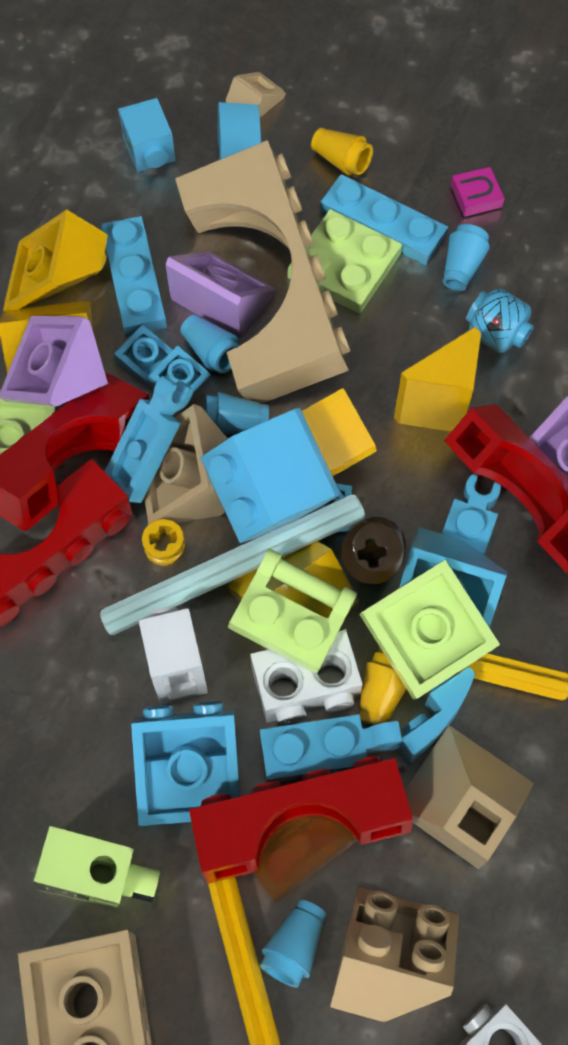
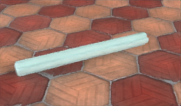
[100,495,365,635]

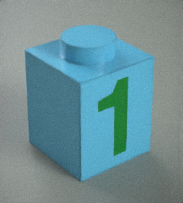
[118,98,176,172]

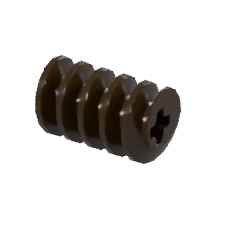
[341,517,406,584]

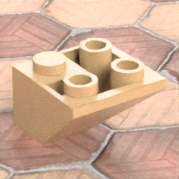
[405,725,534,869]
[330,886,459,1022]

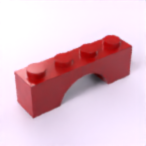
[0,373,149,532]
[444,404,568,574]
[0,459,133,627]
[189,756,413,884]

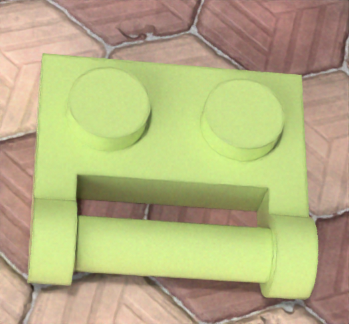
[228,548,358,674]

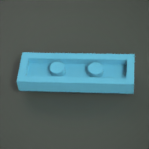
[320,174,448,266]
[101,216,167,337]

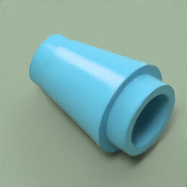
[442,224,490,291]
[180,315,240,374]
[204,391,269,435]
[260,899,327,988]

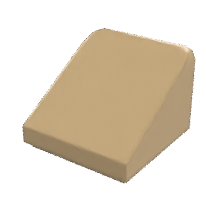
[226,72,286,117]

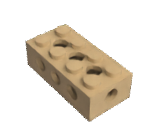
[18,930,152,1045]

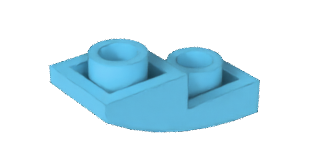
[218,102,261,160]
[113,324,211,395]
[397,666,475,766]

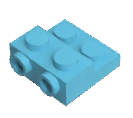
[131,701,240,826]

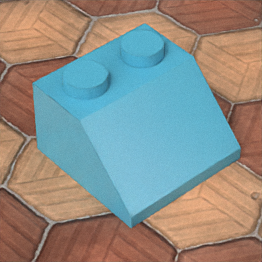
[200,408,341,543]

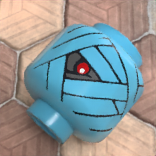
[466,288,534,353]

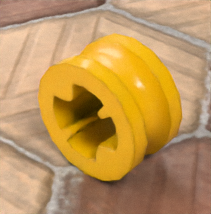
[142,519,186,566]

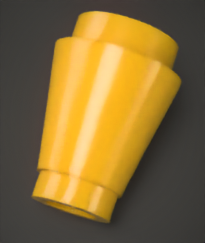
[311,127,373,176]
[359,652,406,726]

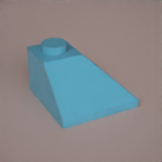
[399,527,507,628]

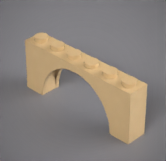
[175,140,351,404]

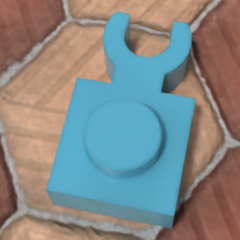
[441,474,501,555]

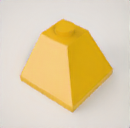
[3,209,108,311]

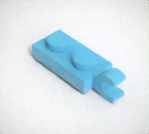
[105,376,193,503]
[259,714,402,782]

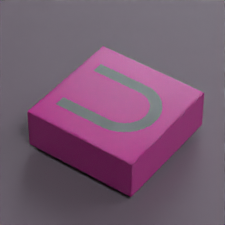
[450,167,505,217]

